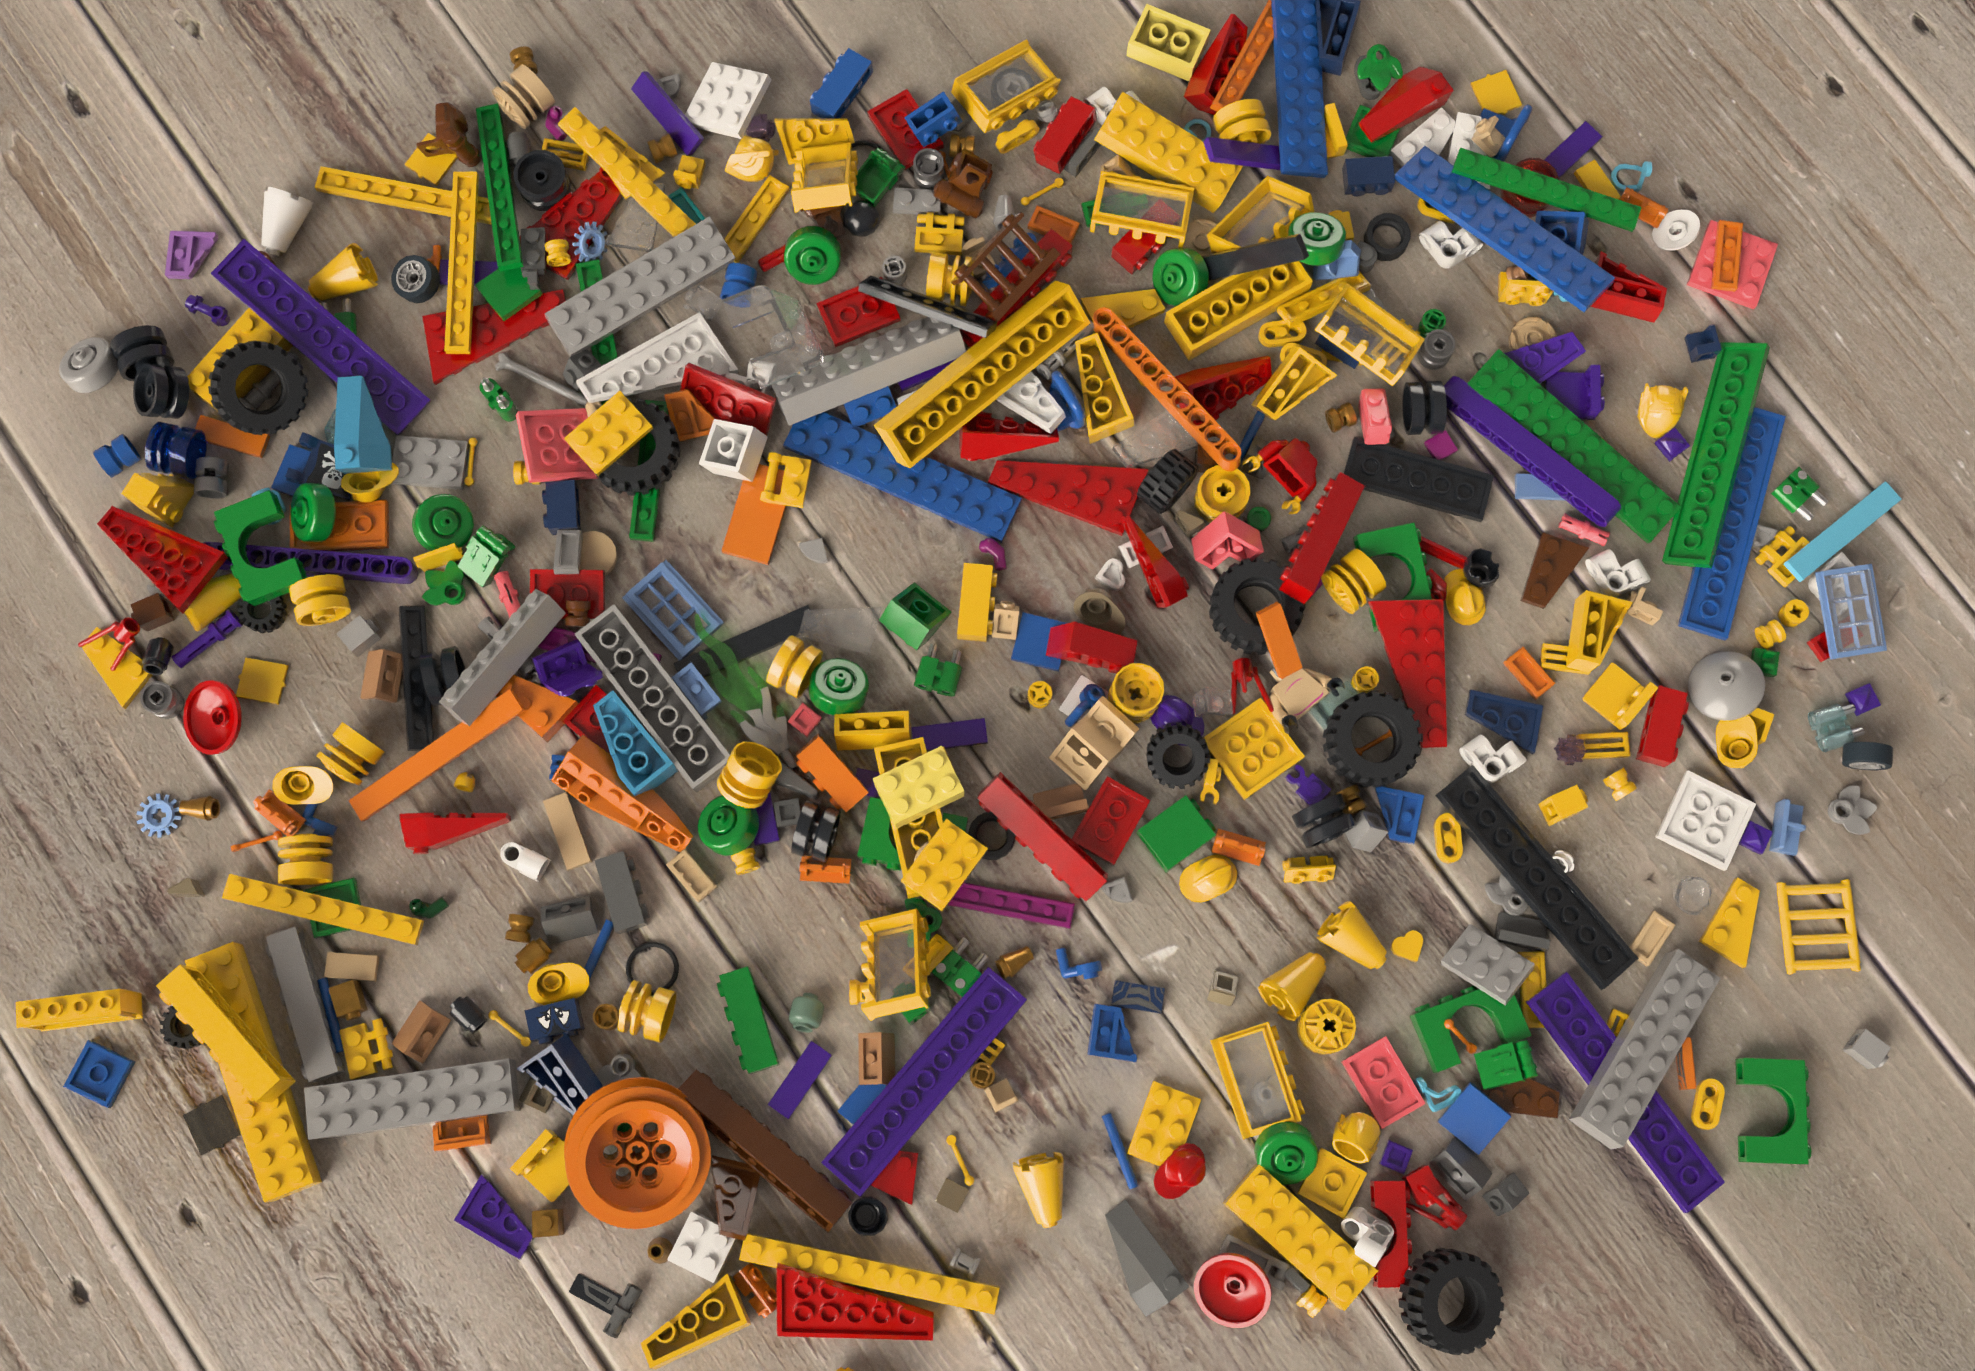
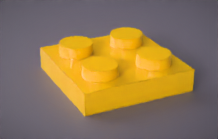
[1297,1148,1367,1219]

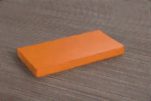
[721,464,786,565]
[290,500,389,551]

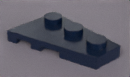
[1464,690,1543,754]

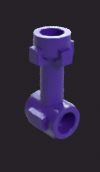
[185,295,230,326]

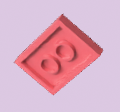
[1341,1036,1426,1129]

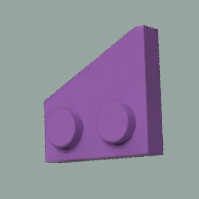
[165,231,218,279]

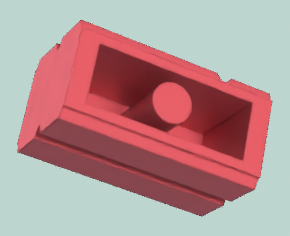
[1358,388,1392,445]

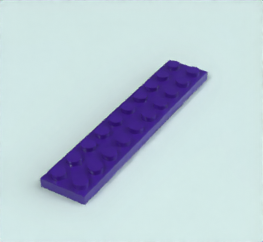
[211,239,431,436]
[821,967,1027,1197]
[1526,972,1725,1213]

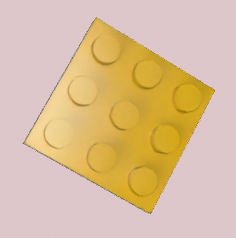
[1204,697,1305,800]

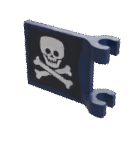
[285,432,352,501]

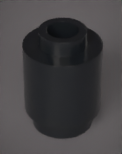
[142,637,174,675]
[449,996,487,1034]

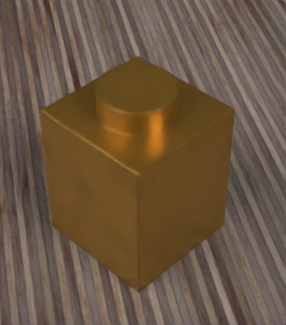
[328,980,368,1021]
[532,1209,564,1238]

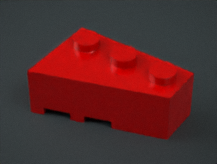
[1590,251,1667,323]
[1046,621,1138,674]

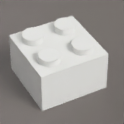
[699,419,768,482]
[667,1211,738,1283]

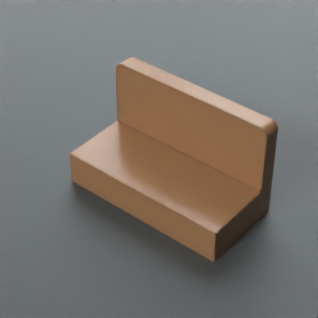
[360,649,402,703]
[1033,783,1088,820]
[392,1001,451,1064]
[858,1032,895,1085]

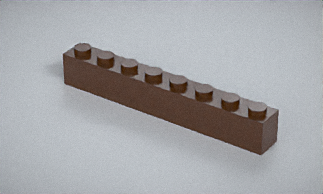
[678,1069,853,1233]

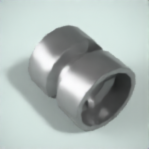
[913,148,944,190]
[1418,329,1455,370]
[194,457,229,499]
[140,681,184,719]

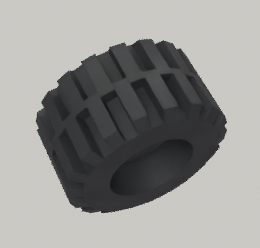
[1137,449,1198,514]
[1146,722,1210,789]

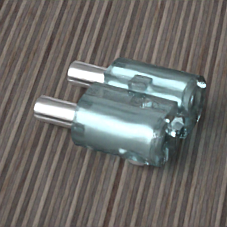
[1808,704,1865,752]

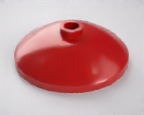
[183,680,242,755]
[1194,1253,1272,1328]

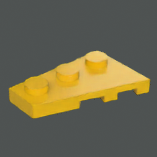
[599,126,665,200]
[1080,289,1165,342]
[82,627,153,709]

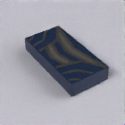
[1111,980,1165,1014]

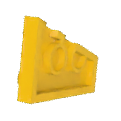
[774,118,855,165]
[1699,877,1760,968]

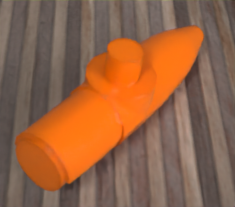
[427,245,442,272]

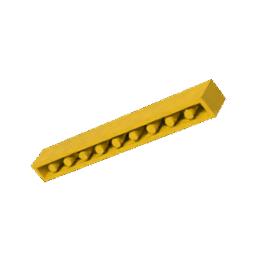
[739,1233,1000,1314]

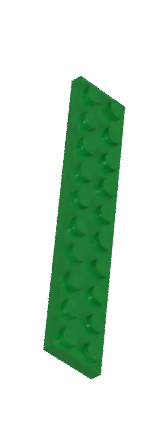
[1662,342,1770,568]
[1467,349,1681,544]

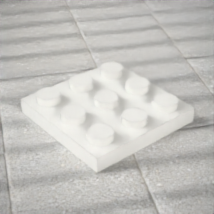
[685,62,772,139]
[1655,770,1756,871]

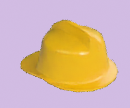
[341,463,399,503]
[1444,569,1486,625]
[1716,715,1758,768]
[273,765,333,805]
[1179,854,1237,903]
[528,962,589,1005]

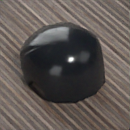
[843,201,880,237]
[1463,548,1499,588]
[848,1196,888,1236]

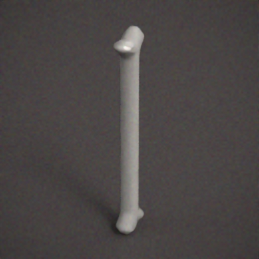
[495,352,601,406]

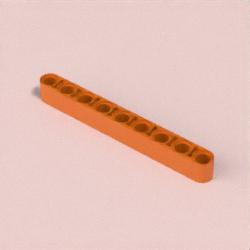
[1093,307,1241,471]

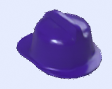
[1150,695,1205,746]

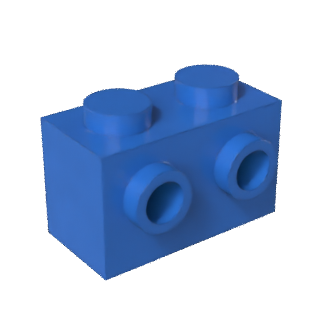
[904,91,963,148]

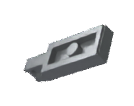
[521,227,547,290]

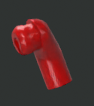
[1426,568,1447,602]

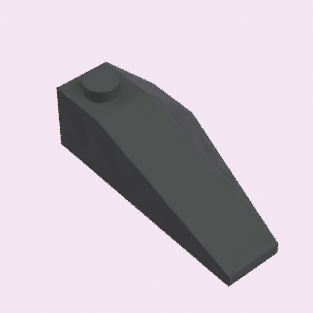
[1105,1200,1190,1317]

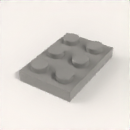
[391,435,469,490]
[1441,924,1535,1006]

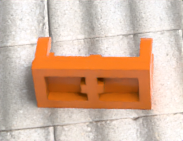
[433,1115,491,1151]

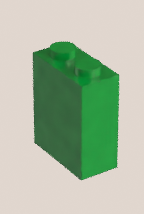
[1136,795,1216,873]

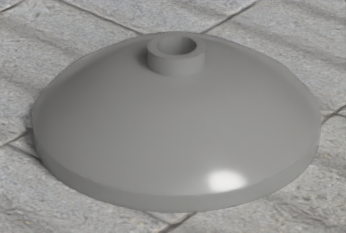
[1688,651,1765,721]

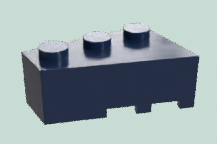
[1315,0,1361,76]
[517,1033,603,1115]

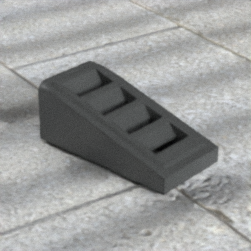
[775,761,819,800]

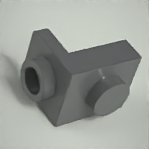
[562,350,601,392]
[1241,437,1270,479]
[1482,1172,1529,1216]

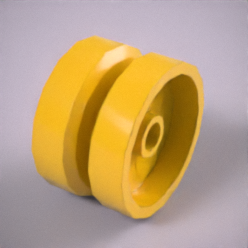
[1213,99,1272,144]
[1194,465,1251,523]
[289,574,351,626]
[766,635,823,699]

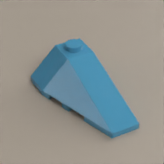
[334,376,392,474]
[593,690,677,796]

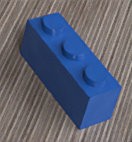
[810,48,873,118]

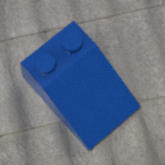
[1535,211,1589,281]

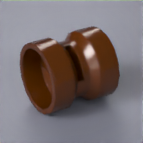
[565,600,591,626]

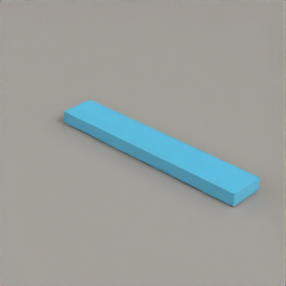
[1784,481,1902,582]

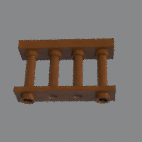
[951,212,1060,322]

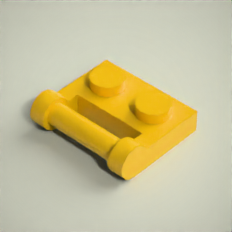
[760,452,812,508]

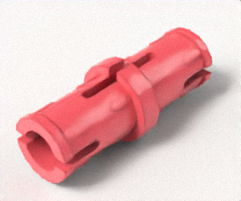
[1558,513,1610,547]
[494,571,520,618]

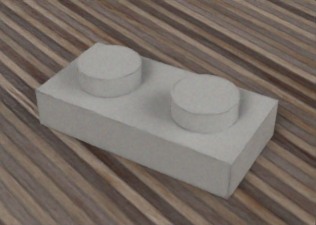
[893,188,941,215]

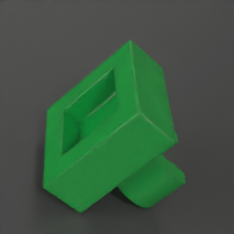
[1751,647,1780,677]

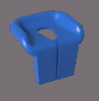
[1480,104,1532,161]
[1049,371,1086,432]

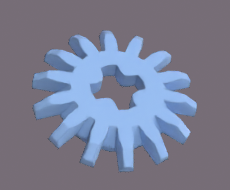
[573,222,609,262]
[136,793,182,838]

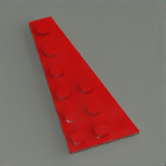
[519,167,623,280]
[422,289,566,385]
[988,460,1149,536]
[97,506,228,614]
[1368,599,1447,748]
[777,1263,934,1341]

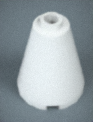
[261,187,313,256]

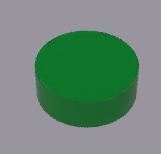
[1246,506,1271,532]

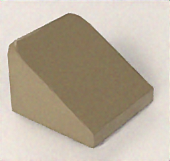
[1174,510,1205,538]
[167,878,205,897]
[1207,970,1239,1006]
[519,1077,554,1113]
[935,1178,969,1213]

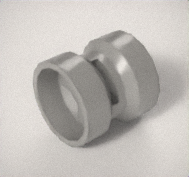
[882,256,907,286]

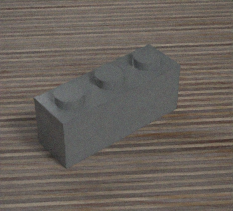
[594,851,650,934]

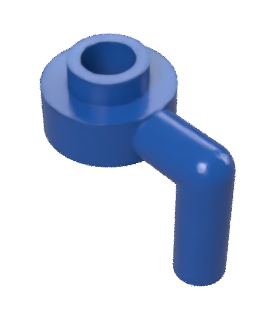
[1065,684,1106,727]
[302,804,338,836]
[1056,948,1102,980]

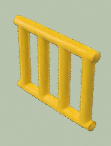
[1776,879,1861,975]

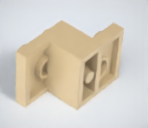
[1049,696,1139,791]

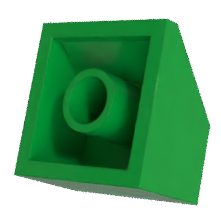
[879,582,952,650]

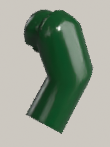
[409,897,449,919]

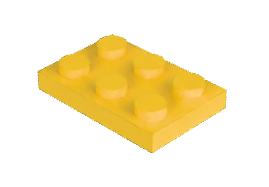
[564,391,653,476]
[901,819,988,912]
[1127,1081,1201,1166]

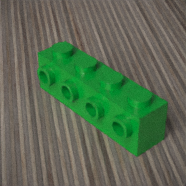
[717,966,780,1074]

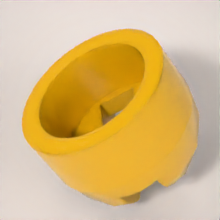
[454,772,476,792]

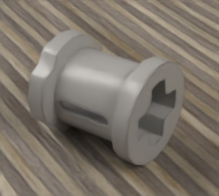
[948,1248,981,1280]

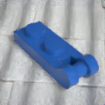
[982,233,1036,289]

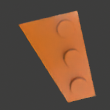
[496,675,579,743]
[796,733,869,812]

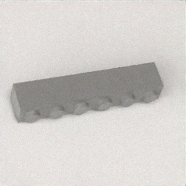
[439,589,566,726]
[265,927,345,1082]

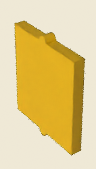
[1470,70,1522,115]
[404,133,458,186]
[413,543,464,572]
[236,658,289,705]

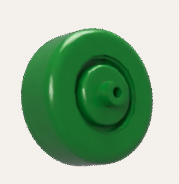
[1288,212,1346,266]
[784,226,841,285]
[1152,247,1209,306]
[290,483,336,542]
[412,494,474,551]
[809,658,869,716]
[698,795,759,856]
[1254,1121,1318,1185]

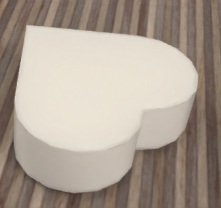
[1095,558,1125,591]

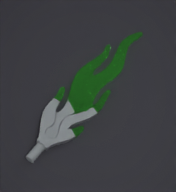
[695,614,798,770]

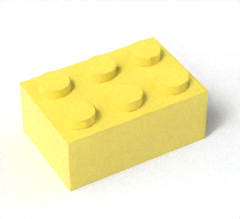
[1127,4,1211,81]
[873,746,964,829]

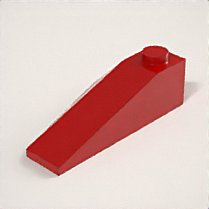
[1358,67,1454,143]
[959,412,1059,461]

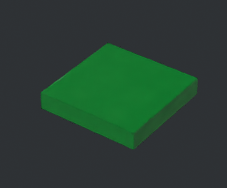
[1346,104,1400,157]
[475,267,542,321]
[305,878,361,939]

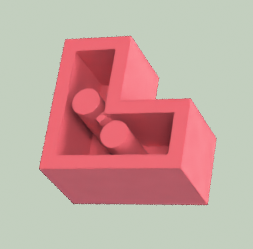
[1191,511,1264,570]

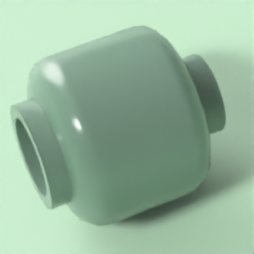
[789,993,824,1033]

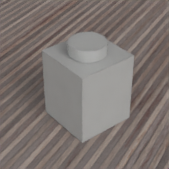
[336,615,381,657]
[1842,1029,1891,1069]

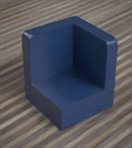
[1685,324,1722,363]

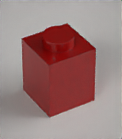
[1401,1165,1444,1207]

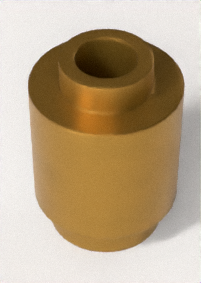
[514,937,553,974]

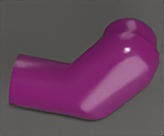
[545,106,567,141]
[979,538,1007,571]

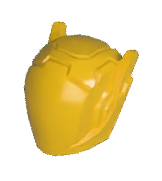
[725,135,779,182]
[1637,383,1688,438]
[1332,1112,1381,1163]

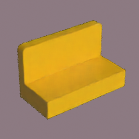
[1324,103,1348,159]

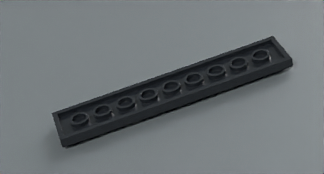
[1435,765,1639,990]

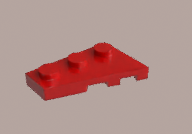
[871,1151,918,1205]

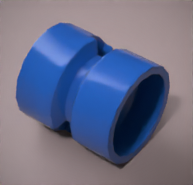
[720,263,758,306]
[93,434,142,478]

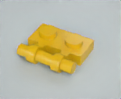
[914,212,964,255]
[1755,526,1810,588]
[339,1018,393,1080]

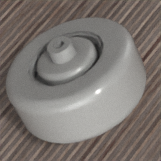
[59,337,119,393]

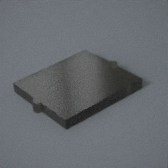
[183,1095,241,1156]

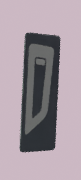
[569,1274,622,1315]

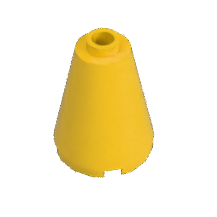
[308,243,378,301]
[184,573,241,632]
[1317,901,1387,969]
[1258,952,1326,1021]
[1012,1152,1064,1228]

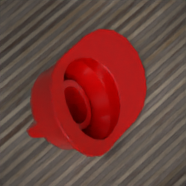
[1154,1143,1206,1199]

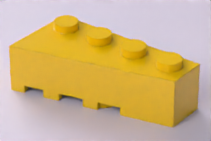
[1075,333,1134,444]

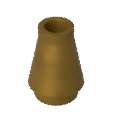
[179,796,220,821]
[995,946,1034,978]
[647,1237,673,1264]

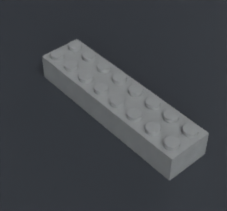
[545,216,735,357]
[769,317,966,426]
[575,604,730,792]
[1568,949,1720,1150]
[304,1058,520,1140]

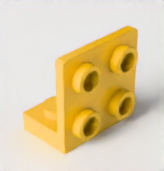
[1498,272,1554,306]
[1582,663,1658,730]
[510,1129,569,1202]

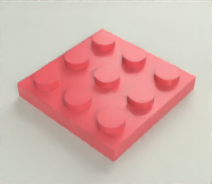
[1687,220,1778,309]
[516,408,599,483]

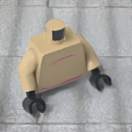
[1269,667,1345,734]

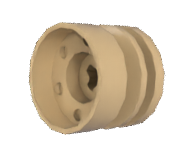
[492,64,555,129]

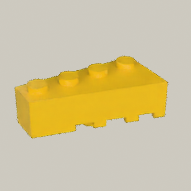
[640,1274,752,1370]

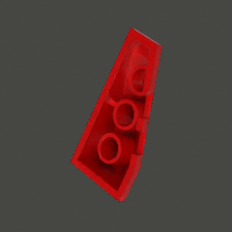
[1183,14,1248,115]
[1175,356,1272,425]
[1121,515,1189,608]
[399,813,511,854]

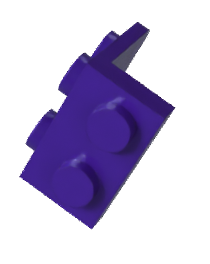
[1545,365,1605,420]
[532,639,603,697]

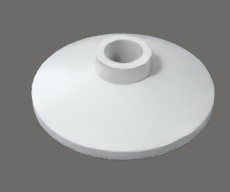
[1652,210,1701,251]

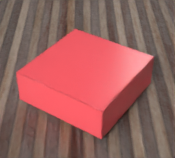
[787,703,822,737]

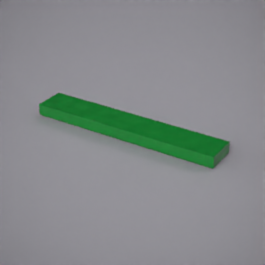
[629,400,669,542]

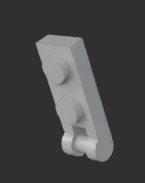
[1218,1234,1293,1291]

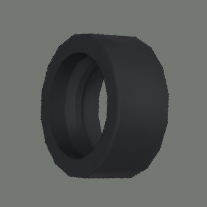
[1364,213,1411,261]
[968,812,1015,860]

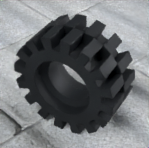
[237,596,287,633]
[160,1006,201,1049]

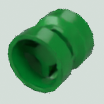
[1418,309,1446,338]

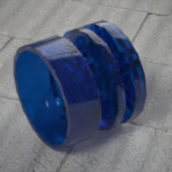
[145,422,207,479]

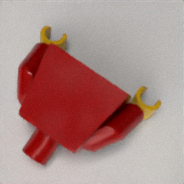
[1242,438,1318,514]

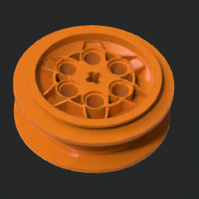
[564,1077,711,1229]

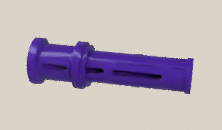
[171,609,243,669]

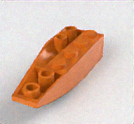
[551,735,693,852]

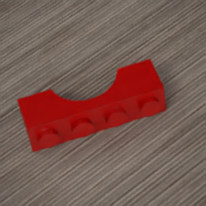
[1370,1181,1412,1288]

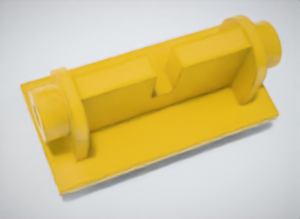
[1282,855,1336,884]

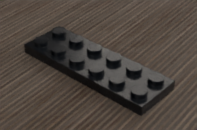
[1344,437,1494,522]

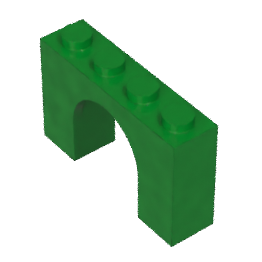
[214,490,308,606]
[1353,523,1435,632]
[857,797,968,871]
[1410,986,1532,1073]
[1735,1058,1812,1164]

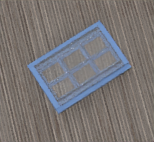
[622,560,724,660]
[1815,564,1887,659]

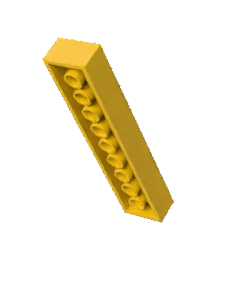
[874,281,1090,468]
[185,942,322,1202]

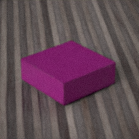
[1424,430,1458,461]

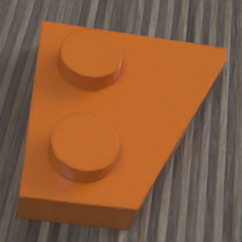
[664,389,714,441]

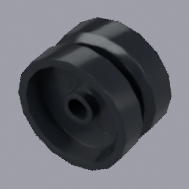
[514,150,571,211]
[110,325,174,381]
[133,364,190,419]
[1402,381,1447,435]
[420,646,466,707]
[1292,794,1357,848]
[791,801,841,863]

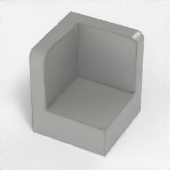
[1345,810,1388,852]

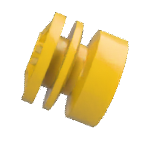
[926,252,974,307]
[1321,549,1386,614]
[1108,663,1164,723]
[316,722,385,786]
[717,741,782,808]
[278,834,333,885]
[618,980,677,1043]
[1297,999,1356,1055]

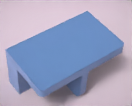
[1313,240,1361,281]
[672,663,722,721]
[1769,799,1806,856]

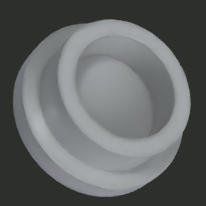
[1037,101,1059,123]

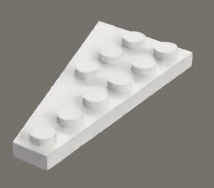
[576,312,738,403]

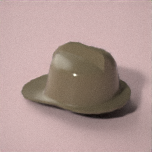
[1073,588,1126,635]

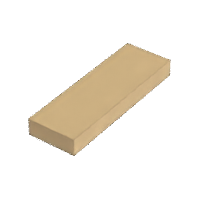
[543,792,592,871]

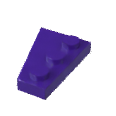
[1504,332,1586,384]
[454,1174,534,1260]

